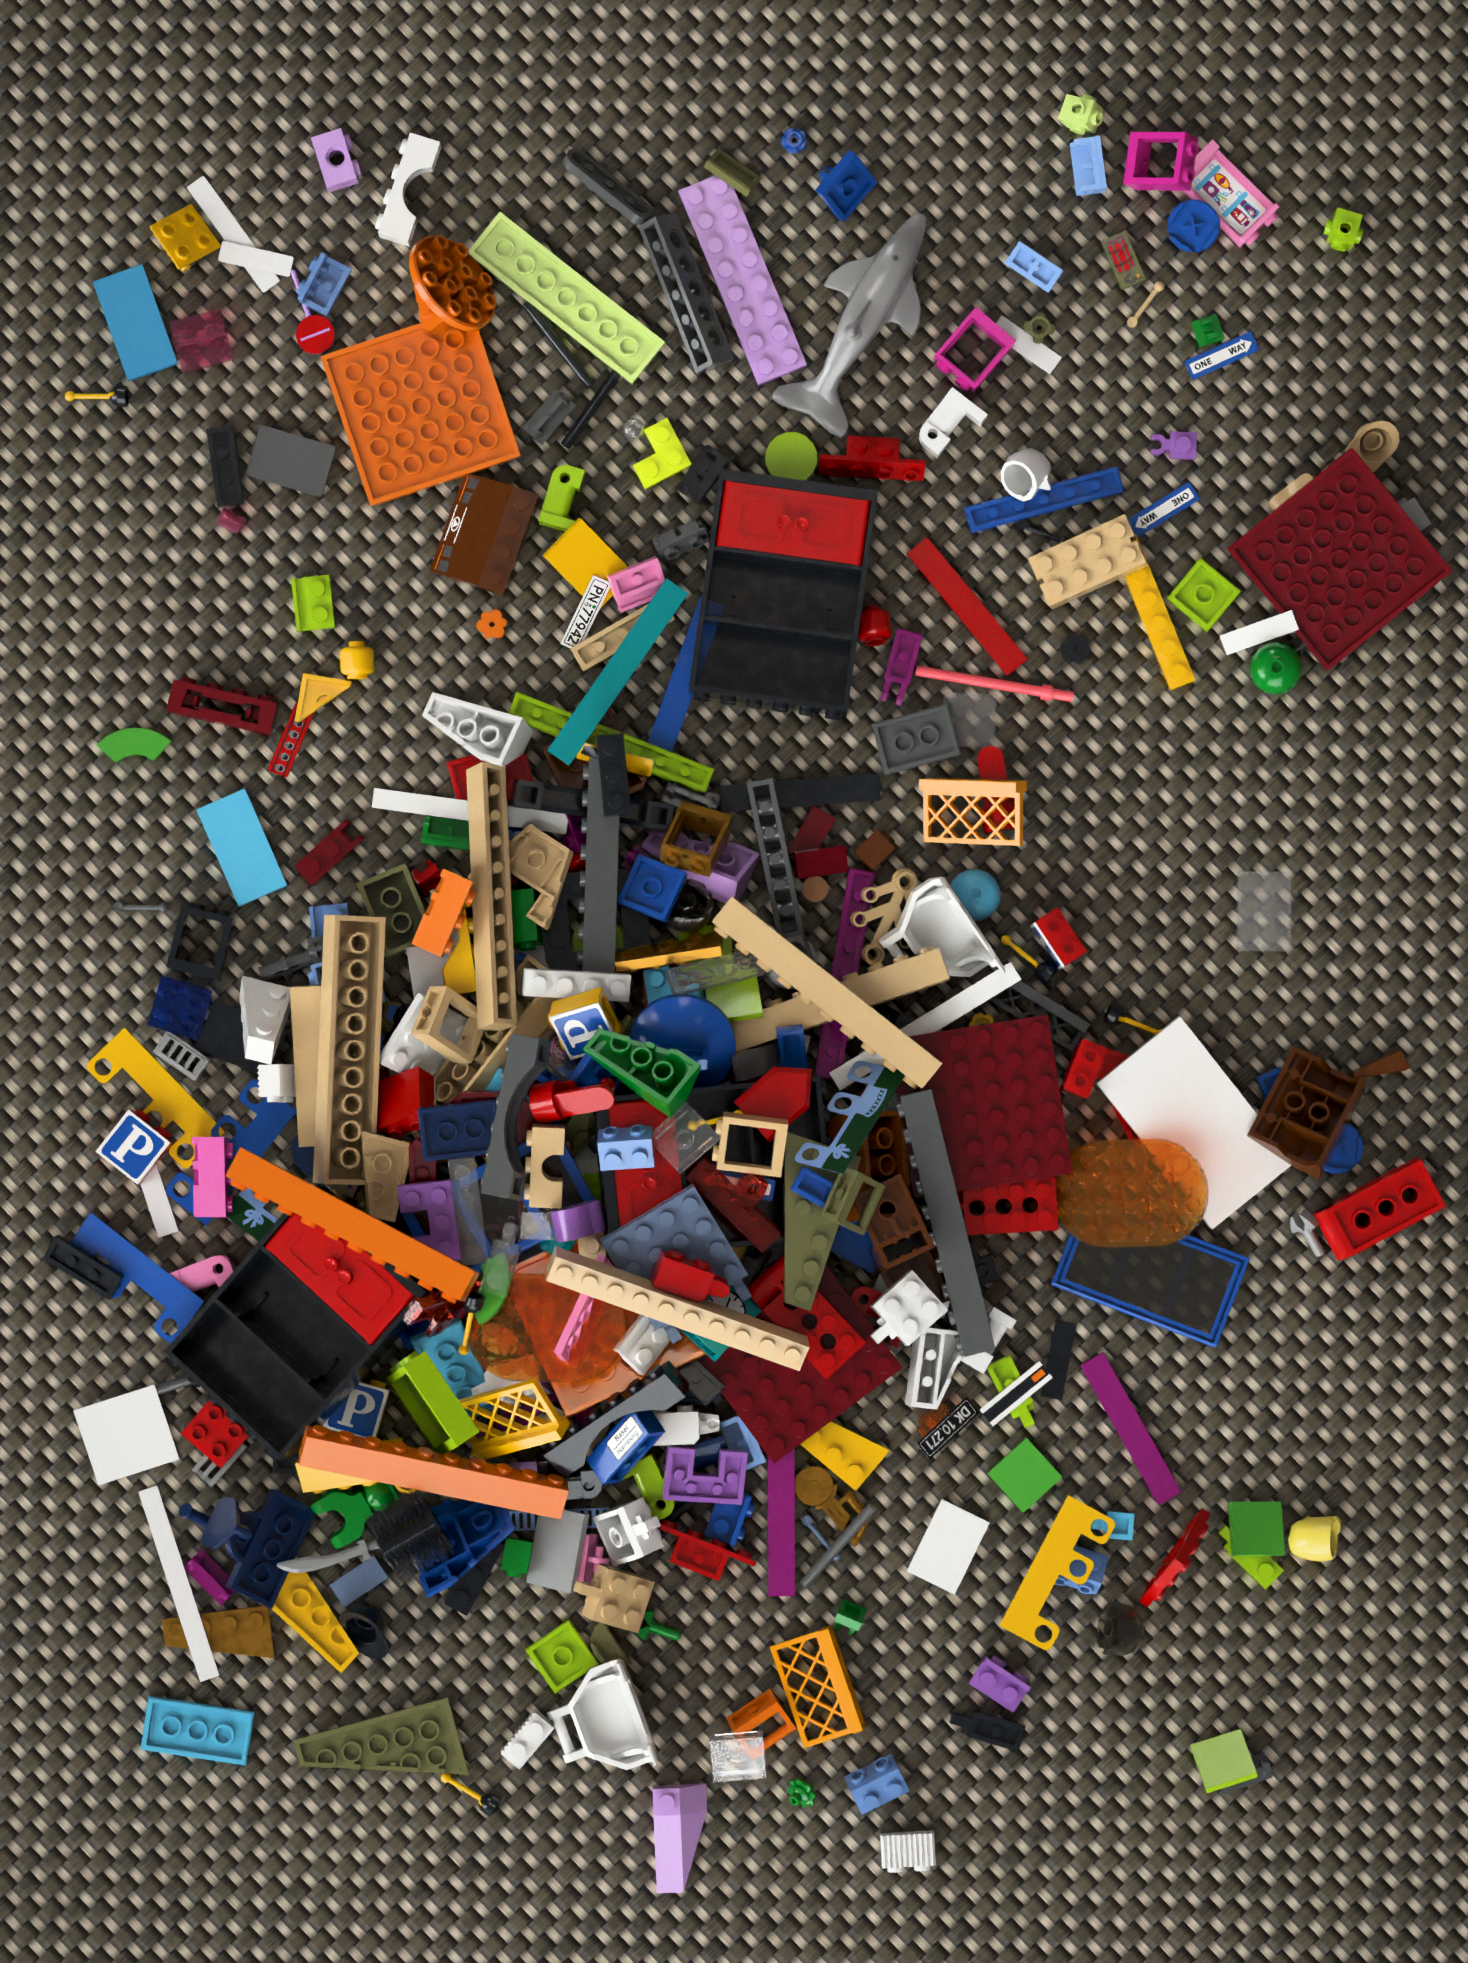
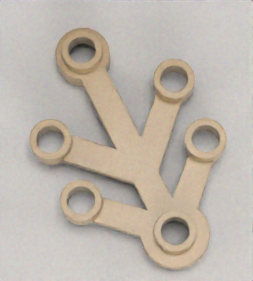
[850,868,917,965]

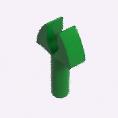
[636,1611,681,1641]

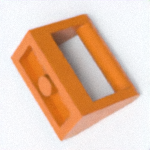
[726,1689,797,1758]

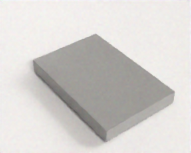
[526,1508,589,1594]

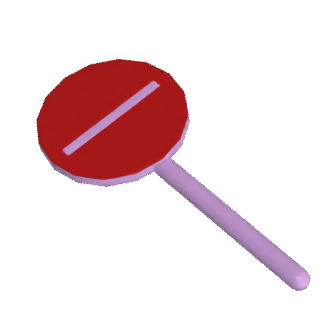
[291,269,335,355]

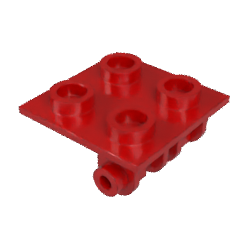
[181,1400,248,1469]

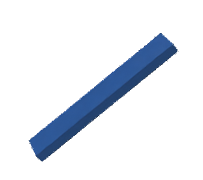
[964,466,1124,534]
[647,597,725,752]

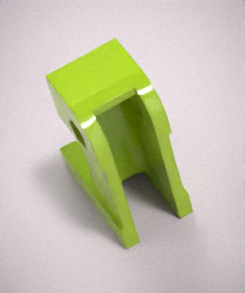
[538,465,586,532]
[621,1453,675,1520]

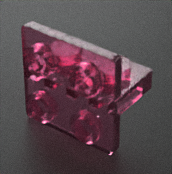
[170,309,234,373]

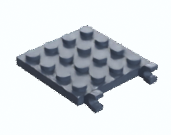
[600,1184,752,1344]

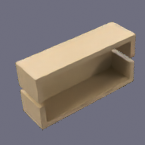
[1028,514,1149,609]

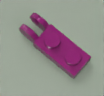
[880,628,923,706]

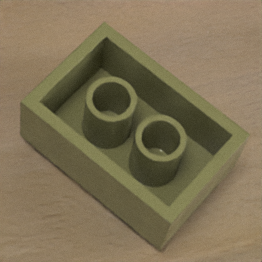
[356,863,426,958]

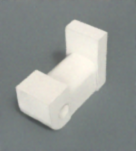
[919,387,988,458]
[961,1305,1017,1374]

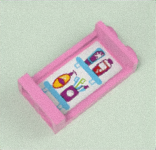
[1183,139,1280,248]

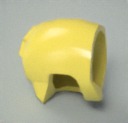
[1288,1515,1341,1562]

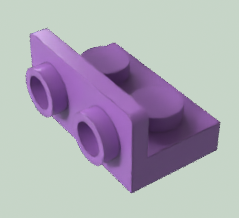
[968,1656,1032,1713]

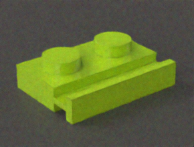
[291,575,336,632]

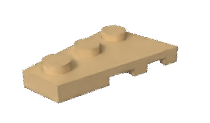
[361,1131,410,1222]

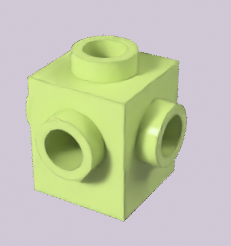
[1058,94,1104,135]

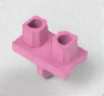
[578,1533,610,1582]

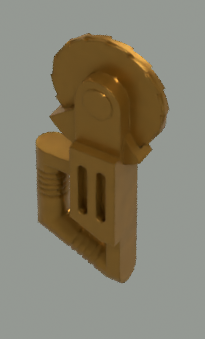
[795,1466,872,1547]

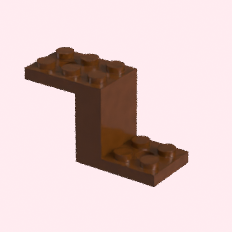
[854,1174,950,1303]

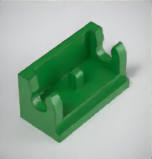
[421,815,470,851]

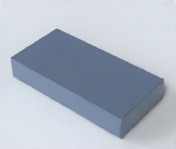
[329,1555,389,1607]

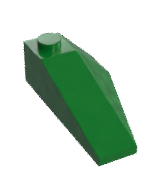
[583,1028,701,1118]

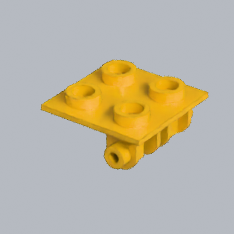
[150,204,221,272]

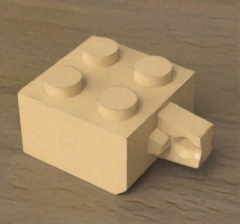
[573,1564,655,1633]

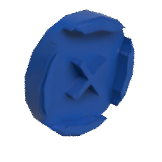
[1168,200,1220,252]
[1324,1124,1363,1174]

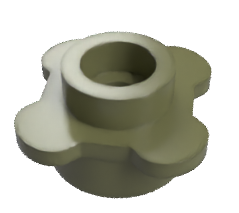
[1023,312,1055,344]

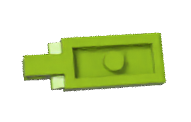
[987,1354,1035,1428]
[1218,1525,1284,1590]

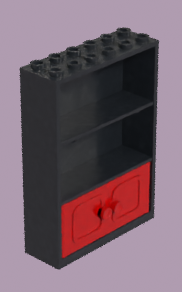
[689,469,878,720]
[593,1076,840,1260]
[164,1183,439,1461]

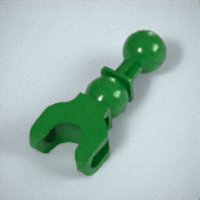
[310,1482,400,1549]

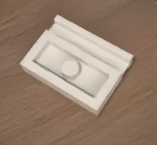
[613,1314,670,1375]

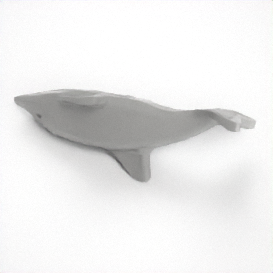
[772,213,926,438]

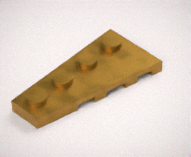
[615,927,723,973]
[162,1605,275,1658]

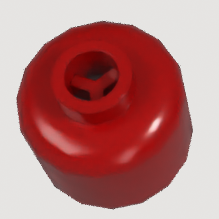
[858,605,892,647]

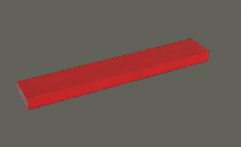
[906,537,1028,676]

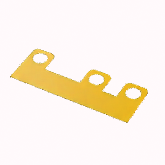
[87,1028,225,1168]
[999,1495,1115,1650]

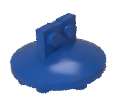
[629,994,736,1088]

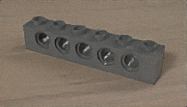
[638,213,734,373]
[747,778,805,938]

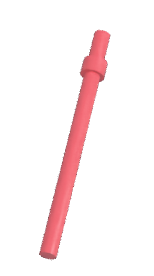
[915,665,1074,702]

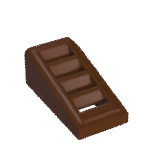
[1350,1050,1410,1077]

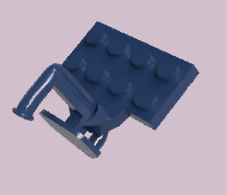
[179,1488,315,1609]

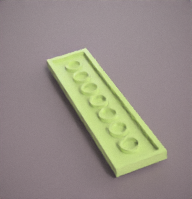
[468,212,665,385]

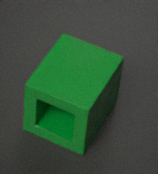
[501,1536,533,1578]

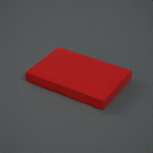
[446,751,534,801]

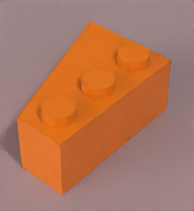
[411,869,477,958]

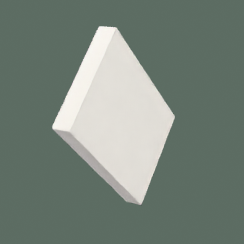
[906,1499,990,1595]

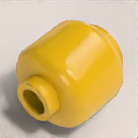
[340,641,375,679]

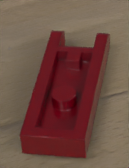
[294,819,365,887]

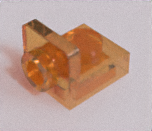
[916,1401,950,1437]

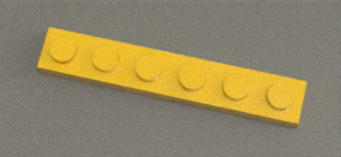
[1124,534,1195,691]

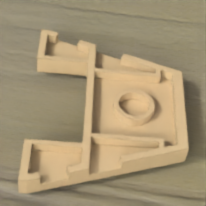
[467,824,574,930]

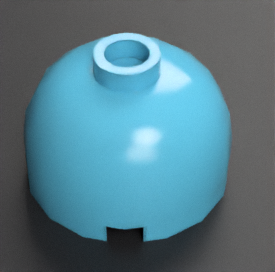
[950,869,1001,922]

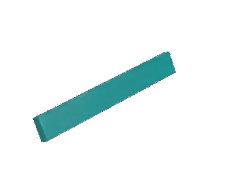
[547,578,688,765]

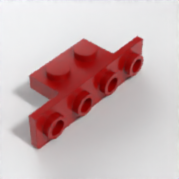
[818,435,926,481]
[658,1519,756,1581]

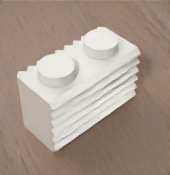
[257,1064,296,1103]
[501,1710,555,1769]
[880,1830,936,1873]

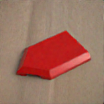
[734,1066,812,1143]

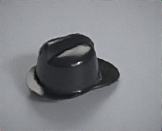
[339,1600,389,1659]

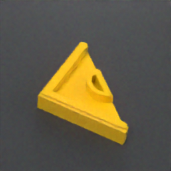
[295,673,352,723]

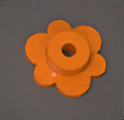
[476,609,507,639]

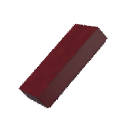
[788,805,836,855]
[793,845,848,879]

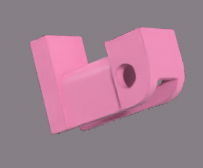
[169,1255,235,1293]

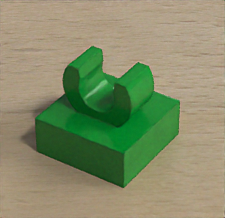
[1191,314,1225,348]
[834,1599,867,1635]

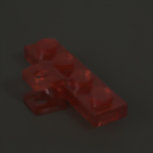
[686,1157,782,1253]
[402,1279,482,1338]

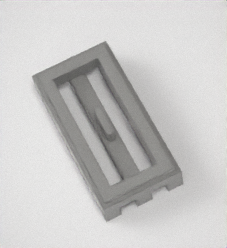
[192,1443,248,1487]

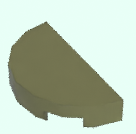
[591,1622,632,1666]

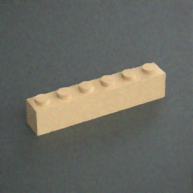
[290,984,321,1147]

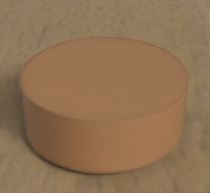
[802,876,828,903]

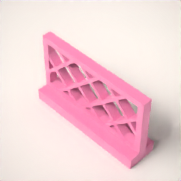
[554,1254,614,1371]

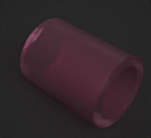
[216,507,246,535]

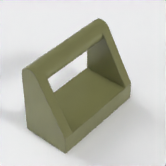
[820,1168,886,1236]

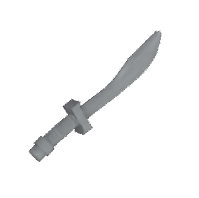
[276,1536,380,1573]

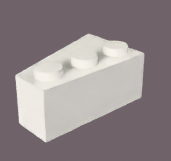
[239,976,291,1065]
[905,1327,963,1410]

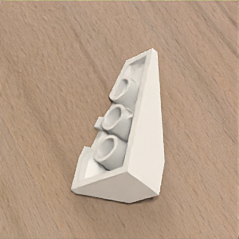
[422,692,533,767]

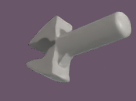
[1290,1209,1325,1257]

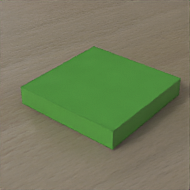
[987,1437,1062,1513]
[1228,1501,1285,1556]

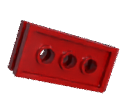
[1313,1157,1446,1261]
[957,1177,1058,1235]
[747,1254,866,1380]

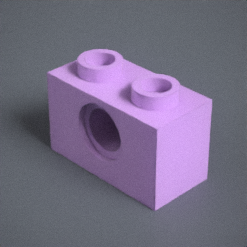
[311,128,361,193]

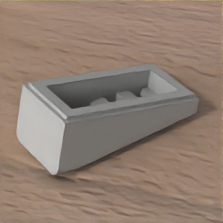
[153,1030,211,1082]

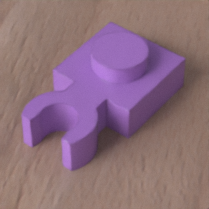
[1150,431,1197,460]

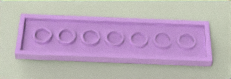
[678,175,807,386]

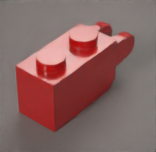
[650,1249,730,1302]

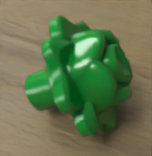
[788,1778,816,1807]

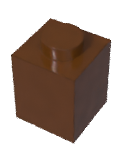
[854,829,895,872]

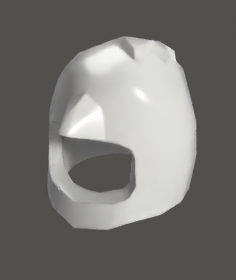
[1001,448,1051,502]

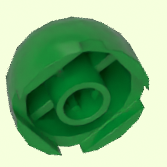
[1249,642,1302,695]

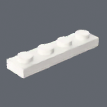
[522,968,631,1002]

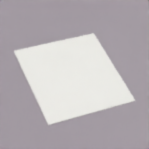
[73,1384,179,1485]

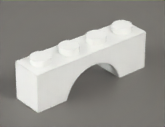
[375,133,442,247]

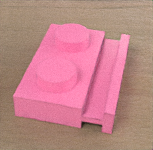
[607,556,665,613]

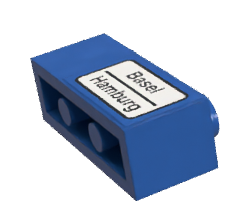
[586,1410,666,1485]

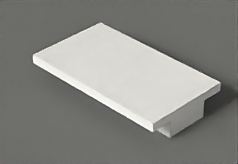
[1096,1016,1291,1229]

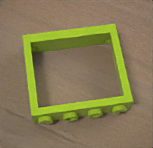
[385,1351,480,1454]

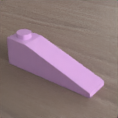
[642,829,760,903]
[653,1783,707,1893]

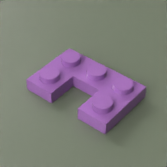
[397,1179,462,1260]
[662,1445,748,1505]

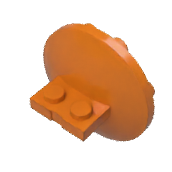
[409,235,497,331]

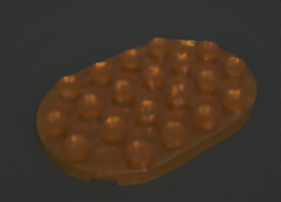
[1055,1138,1209,1247]
[466,1273,627,1382]

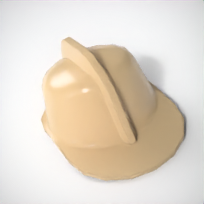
[1345,420,1399,472]

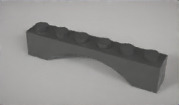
[481,1034,552,1201]

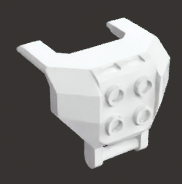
[879,877,1006,977]
[547,1659,659,1770]

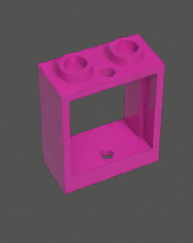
[1123,132,1199,191]
[934,307,1016,393]

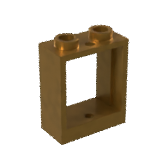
[660,800,732,877]

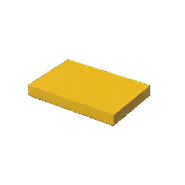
[542,518,628,608]

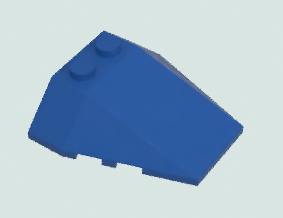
[397,1499,515,1598]

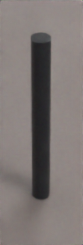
[522,301,595,389]
[561,369,621,449]

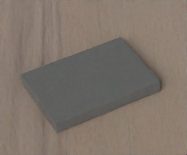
[246,425,337,498]
[872,703,962,775]

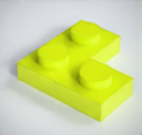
[633,418,692,490]

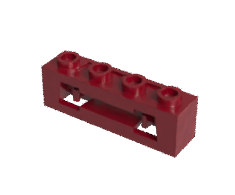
[166,676,279,736]

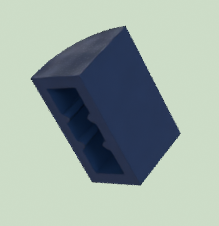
[686,1435,727,1471]

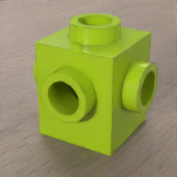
[1323,207,1364,252]

